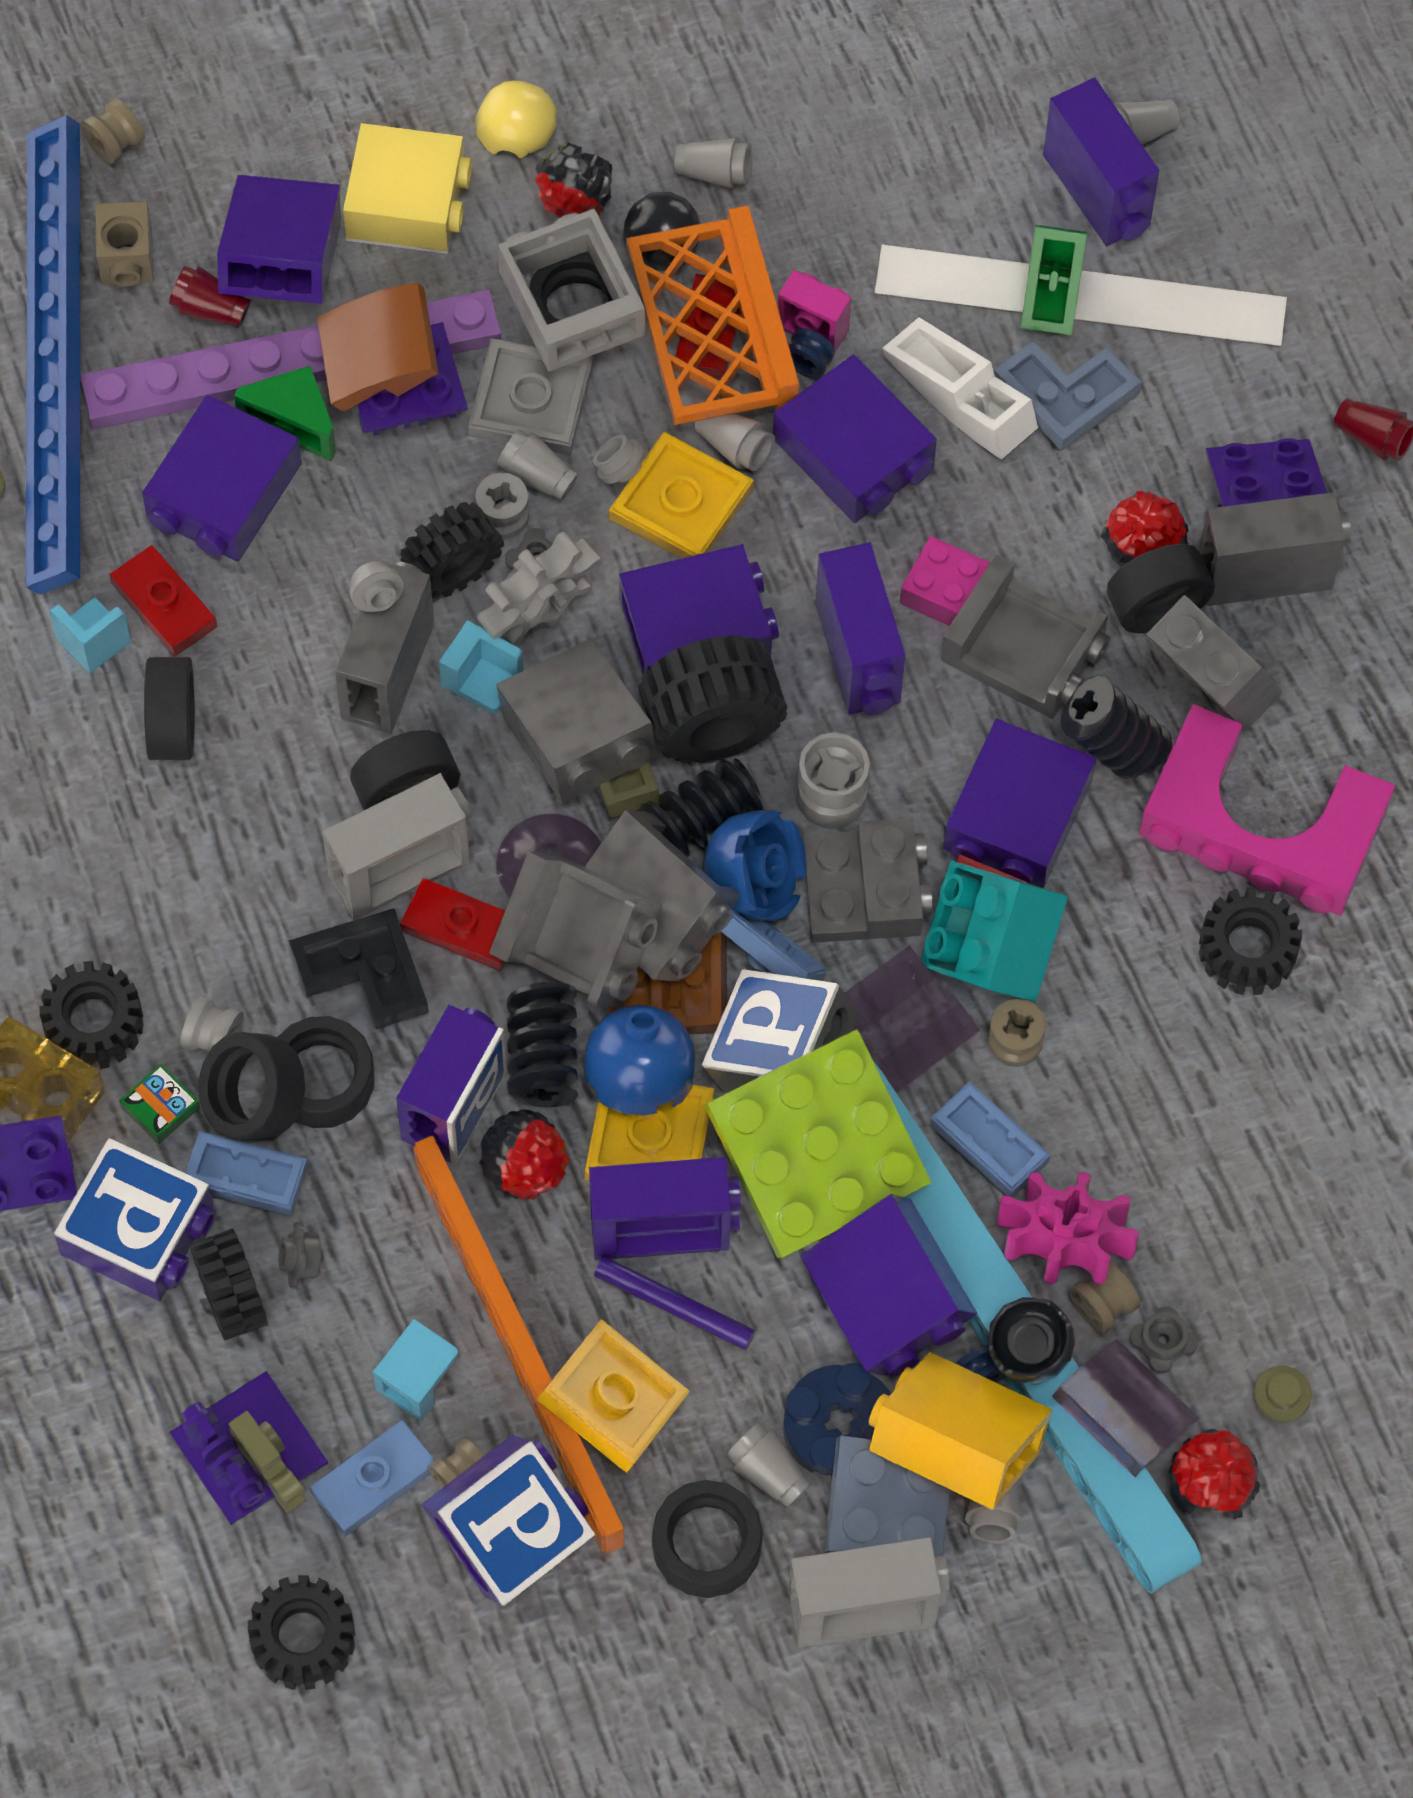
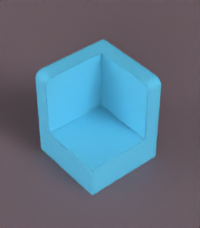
[49,597,131,674]
[439,620,524,714]
[373,1319,458,1422]

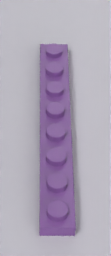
[80,290,501,430]

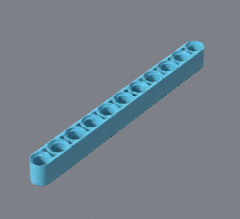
[873,1061,1201,1594]

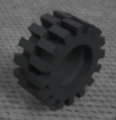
[400,502,504,599]
[1199,887,1302,995]
[39,961,144,1070]
[190,1228,268,1341]
[248,1575,356,1690]

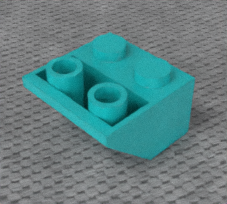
[919,860,1068,1002]

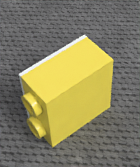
[343,123,472,254]

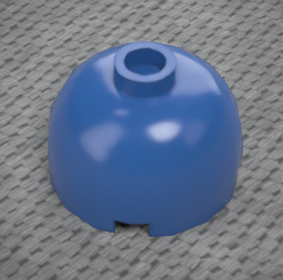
[703,810,807,921]
[583,1004,696,1116]

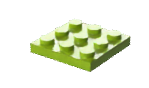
[703,1029,932,1258]

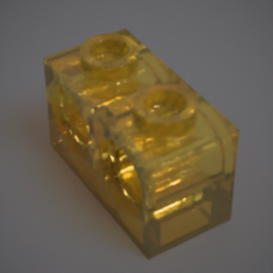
[0,1016,105,1144]

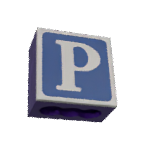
[396,1004,507,1165]
[54,1138,216,1302]
[421,1434,595,1606]

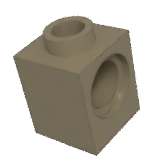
[95,201,154,287]

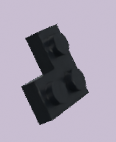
[289,908,429,1029]

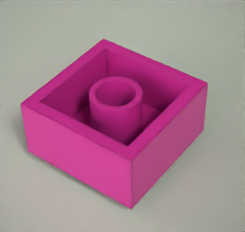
[778,270,852,352]
[900,535,990,626]

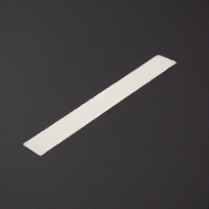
[875,245,1287,346]

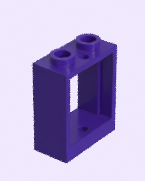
[589,1157,741,1261]

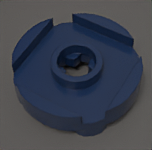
[783,1363,891,1479]

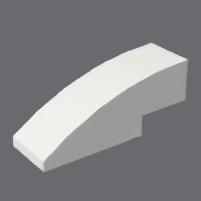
[882,317,1038,459]

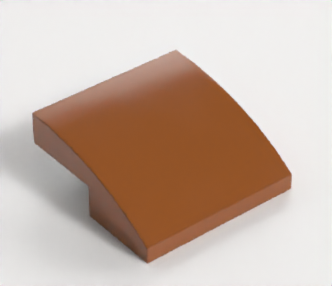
[317,282,439,412]
[608,932,727,1034]

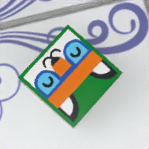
[119,1064,200,1144]

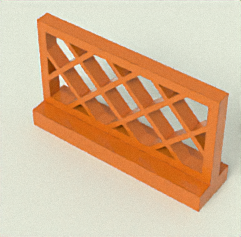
[626,205,799,425]

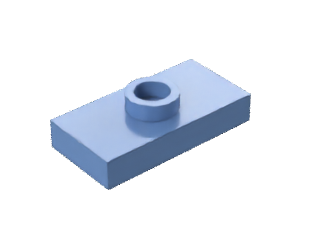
[721,910,828,981]
[930,1081,1051,1198]
[185,1131,308,1216]
[310,1420,435,1537]

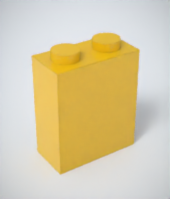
[869,1352,1052,1510]

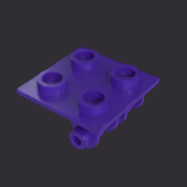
[357,322,468,436]
[1206,438,1327,507]
[0,1115,77,1211]
[169,1371,328,1525]

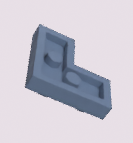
[993,341,1142,451]

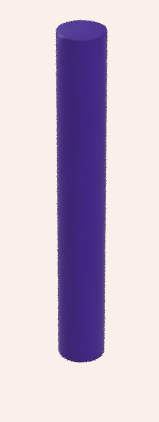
[594,1256,756,1350]

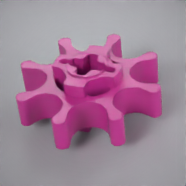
[997,1172,1139,1284]

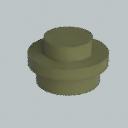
[1254,1366,1312,1423]

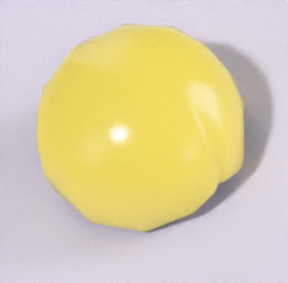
[475,80,557,158]

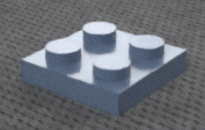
[824,1435,950,1556]

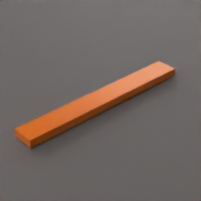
[413,1135,624,1554]

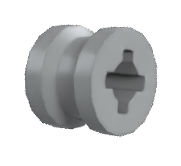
[475,472,529,539]
[180,996,244,1052]

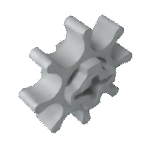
[477,532,602,646]

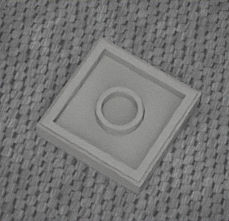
[468,338,593,455]

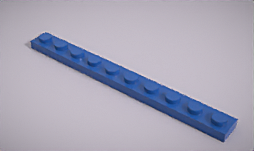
[26,115,80,594]

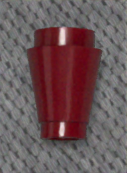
[169,266,251,328]
[1334,398,1413,461]

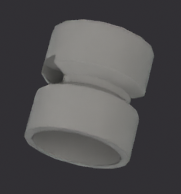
[797,732,870,829]

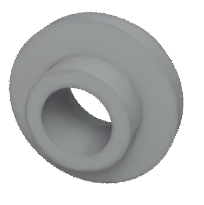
[593,434,644,484]
[350,561,404,612]

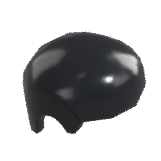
[623,191,701,269]
[987,1297,1075,1384]

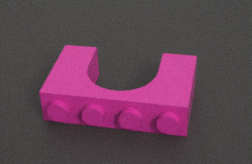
[1139,704,1396,916]

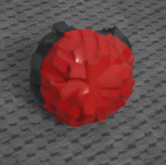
[535,141,612,218]
[1100,491,1189,567]
[479,1109,570,1200]
[1169,1428,1260,1519]

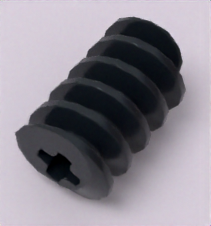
[1061,674,1173,779]
[640,758,764,857]
[506,982,578,1107]

